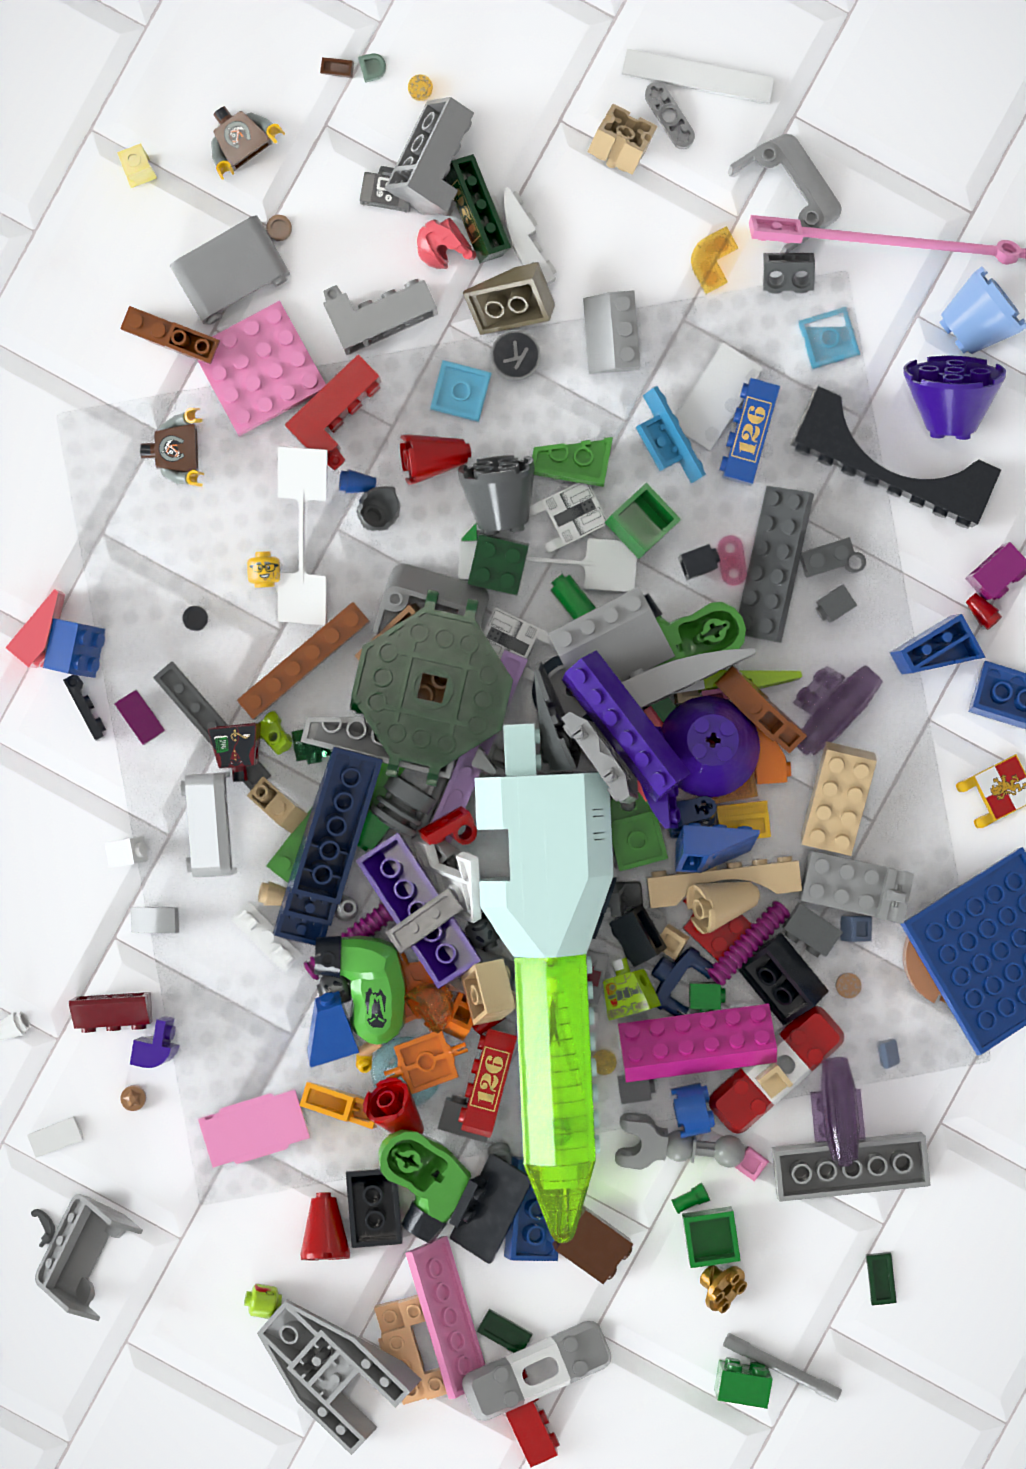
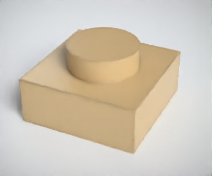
[661,924,690,960]

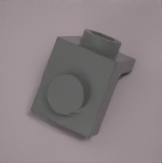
[608,882,643,917]

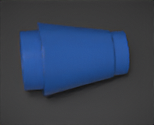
[339,469,377,494]

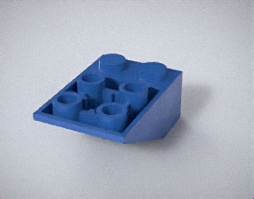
[675,823,760,873]

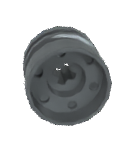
[369,775,437,837]

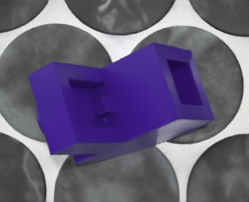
[129,1016,180,1068]

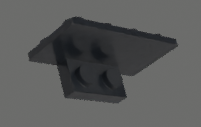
[449,1153,533,1264]

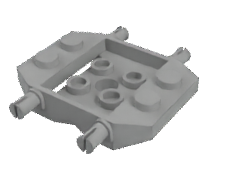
[562,712,638,804]

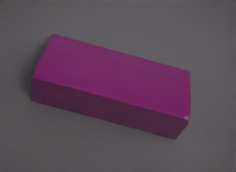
[114,689,166,745]

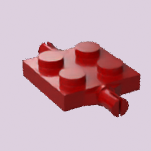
[682,898,752,962]

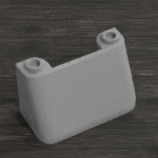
[169,215,290,325]

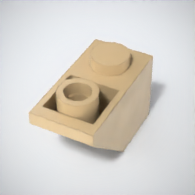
[247,777,308,833]

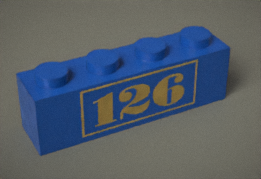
[719,378,780,486]

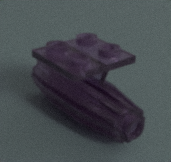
[792,665,883,756]
[810,1057,866,1167]

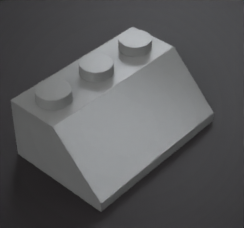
[583,290,641,374]

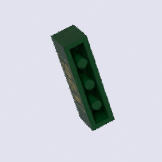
[445,154,511,264]

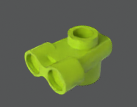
[260,711,292,755]

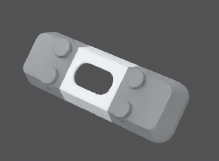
[462,1321,611,1421]

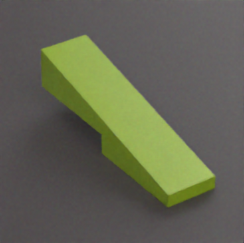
[698,670,803,693]

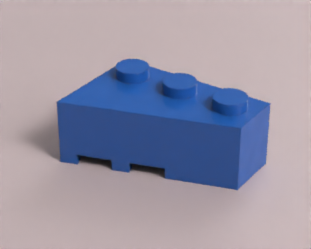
[889,614,986,674]

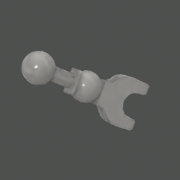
[615,1113,745,1170]

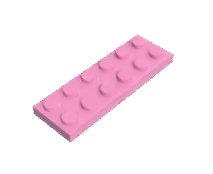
[405,1236,485,1399]

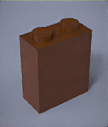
[552,1204,634,1285]

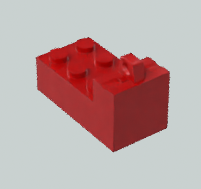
[285,354,382,471]

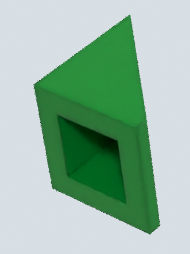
[461,523,478,542]

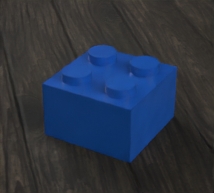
[43,618,106,678]

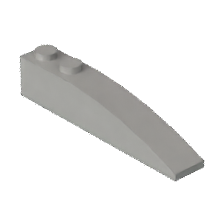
[619,648,756,709]
[301,717,456,780]

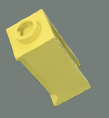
[117,143,157,188]

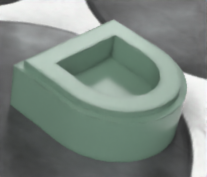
[358,53,386,83]

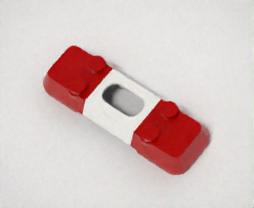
[708,1006,845,1134]

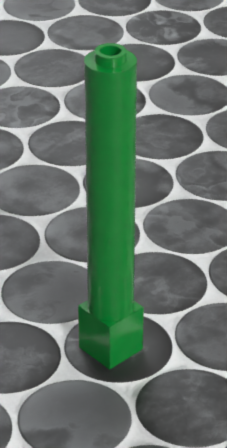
[550,574,676,723]

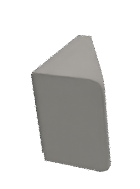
[472,745,497,775]

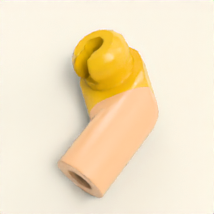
[356,1042,383,1073]

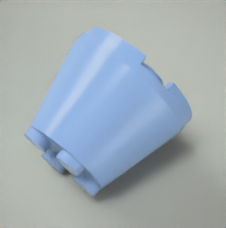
[939,266,1026,354]

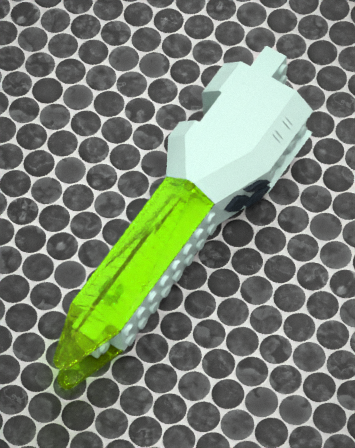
[475,724,617,1243]

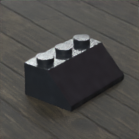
[737,932,829,1026]

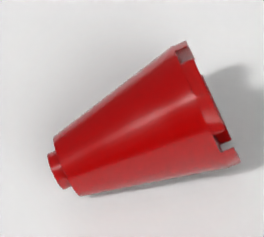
[400,434,471,485]
[363,1078,424,1134]
[300,1192,351,1261]

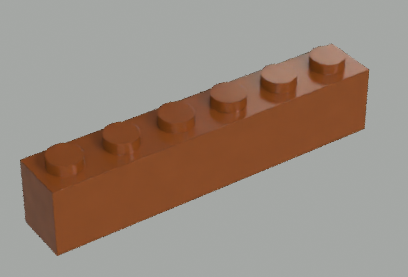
[237,602,370,720]

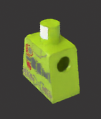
[603,958,661,1021]

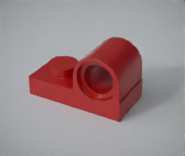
[418,806,477,845]

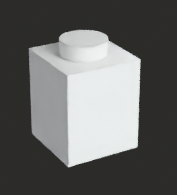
[105,836,148,868]

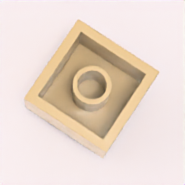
[461,959,516,1026]

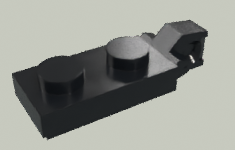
[63,675,106,742]

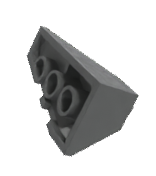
[534,661,582,771]

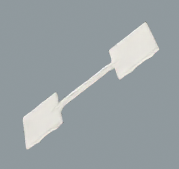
[278,446,328,626]
[458,529,637,592]

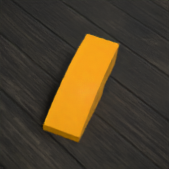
[299,1081,377,1129]

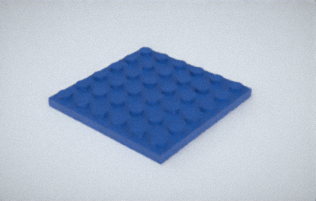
[900,847,1026,1056]

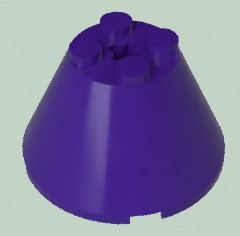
[903,355,1006,440]
[661,696,760,798]

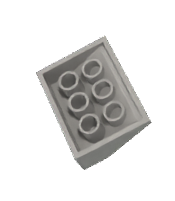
[548,587,675,683]

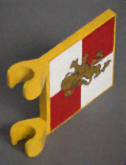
[956,754,1026,829]

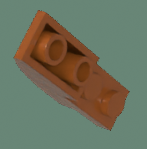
[120,306,220,364]
[715,666,807,754]

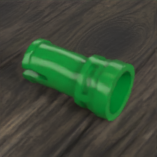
[671,1182,711,1214]

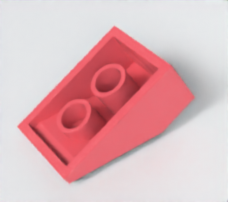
[5,589,66,668]

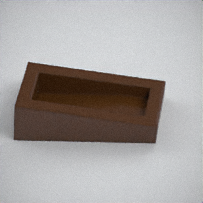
[320,57,354,78]

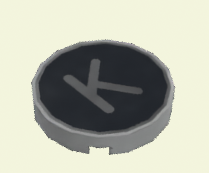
[491,330,541,381]

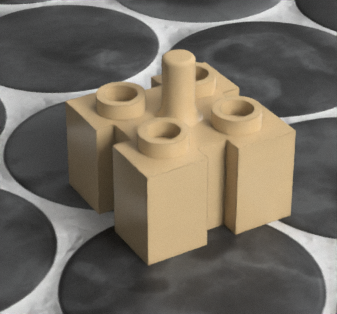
[587,103,658,175]

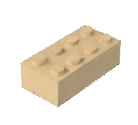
[801,741,877,856]

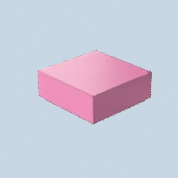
[735,1146,769,1182]

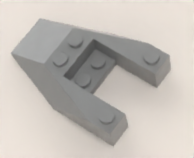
[257,1299,422,1456]

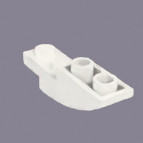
[504,187,557,286]

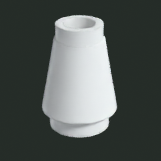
[0,1011,30,1040]

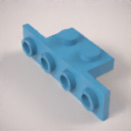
[636,386,706,484]

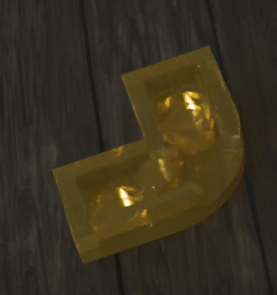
[691,226,738,296]

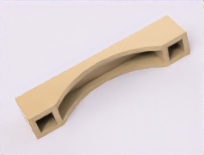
[646,856,802,908]

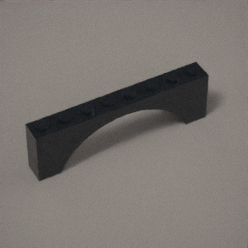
[790,386,1002,529]

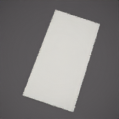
[676,342,763,450]

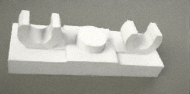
[231,901,303,973]

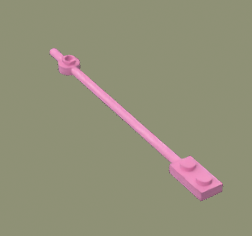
[749,215,1026,265]

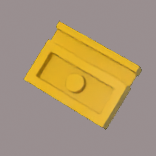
[716,800,771,839]

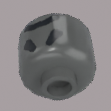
[465,912,500,952]
[317,975,352,1003]

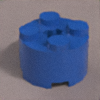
[670,1082,715,1139]

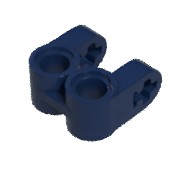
[668,796,716,839]

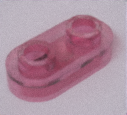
[717,535,747,586]

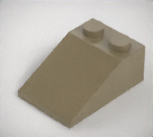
[462,262,555,335]

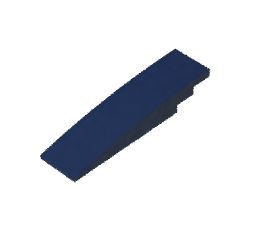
[273,746,383,946]

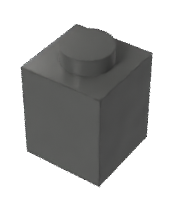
[815,584,857,623]
[617,1075,656,1104]

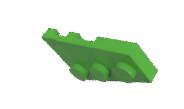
[532,437,613,487]

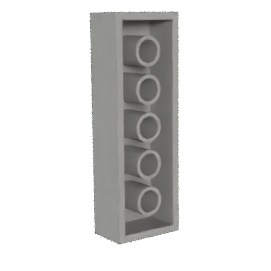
[771,1132,931,1202]

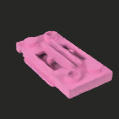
[198,1089,310,1168]

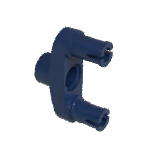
[651,946,713,1016]

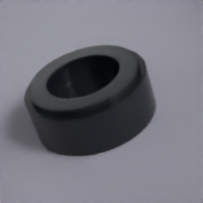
[182,606,208,631]

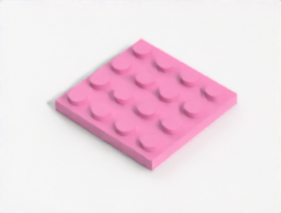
[197,300,326,436]

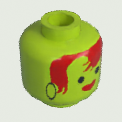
[244,1283,282,1319]

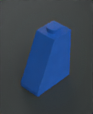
[307,991,359,1068]

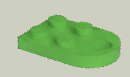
[610,792,669,871]

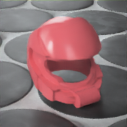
[417,218,476,269]

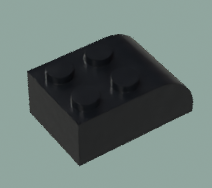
[345,1169,403,1248]

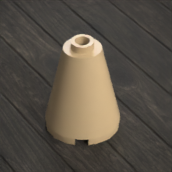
[686,882,760,934]

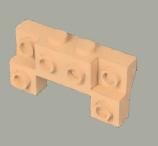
[374,1295,447,1405]

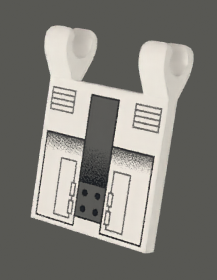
[529,483,607,553]
[483,607,553,681]

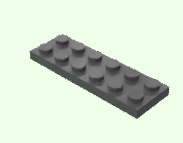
[739,486,814,643]

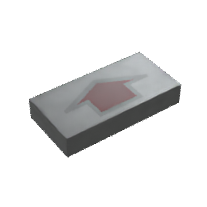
[586,950,610,1005]

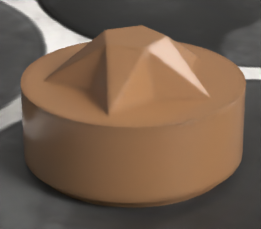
[120,1085,146,1111]

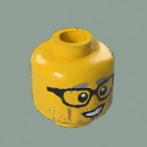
[247,551,280,588]

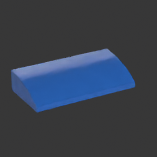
[968,661,1026,730]
[504,1156,564,1261]

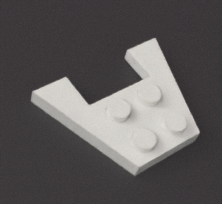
[411,836,481,923]

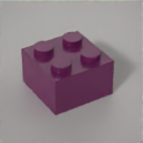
[965,542,1026,600]

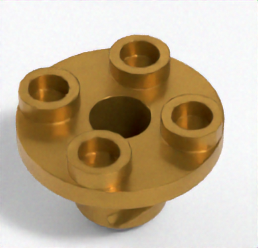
[700,1265,747,1314]

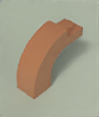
[903,936,947,1004]

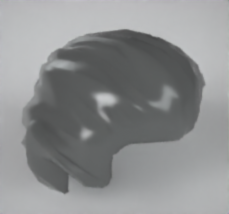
[356,486,401,531]

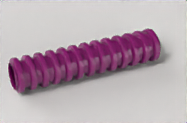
[708,901,790,986]
[303,903,394,980]

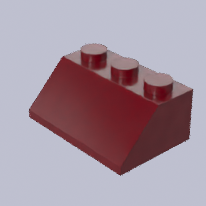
[69,992,153,1033]

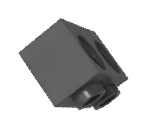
[762,253,815,294]

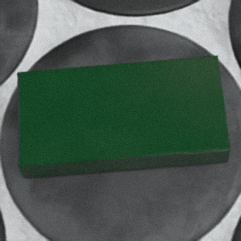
[865,1252,897,1306]
[477,1308,533,1353]

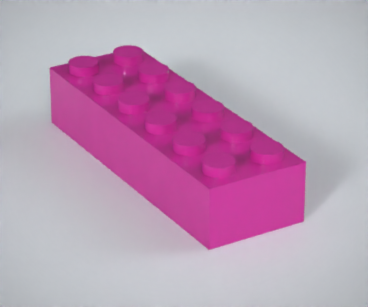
[618,1004,777,1083]

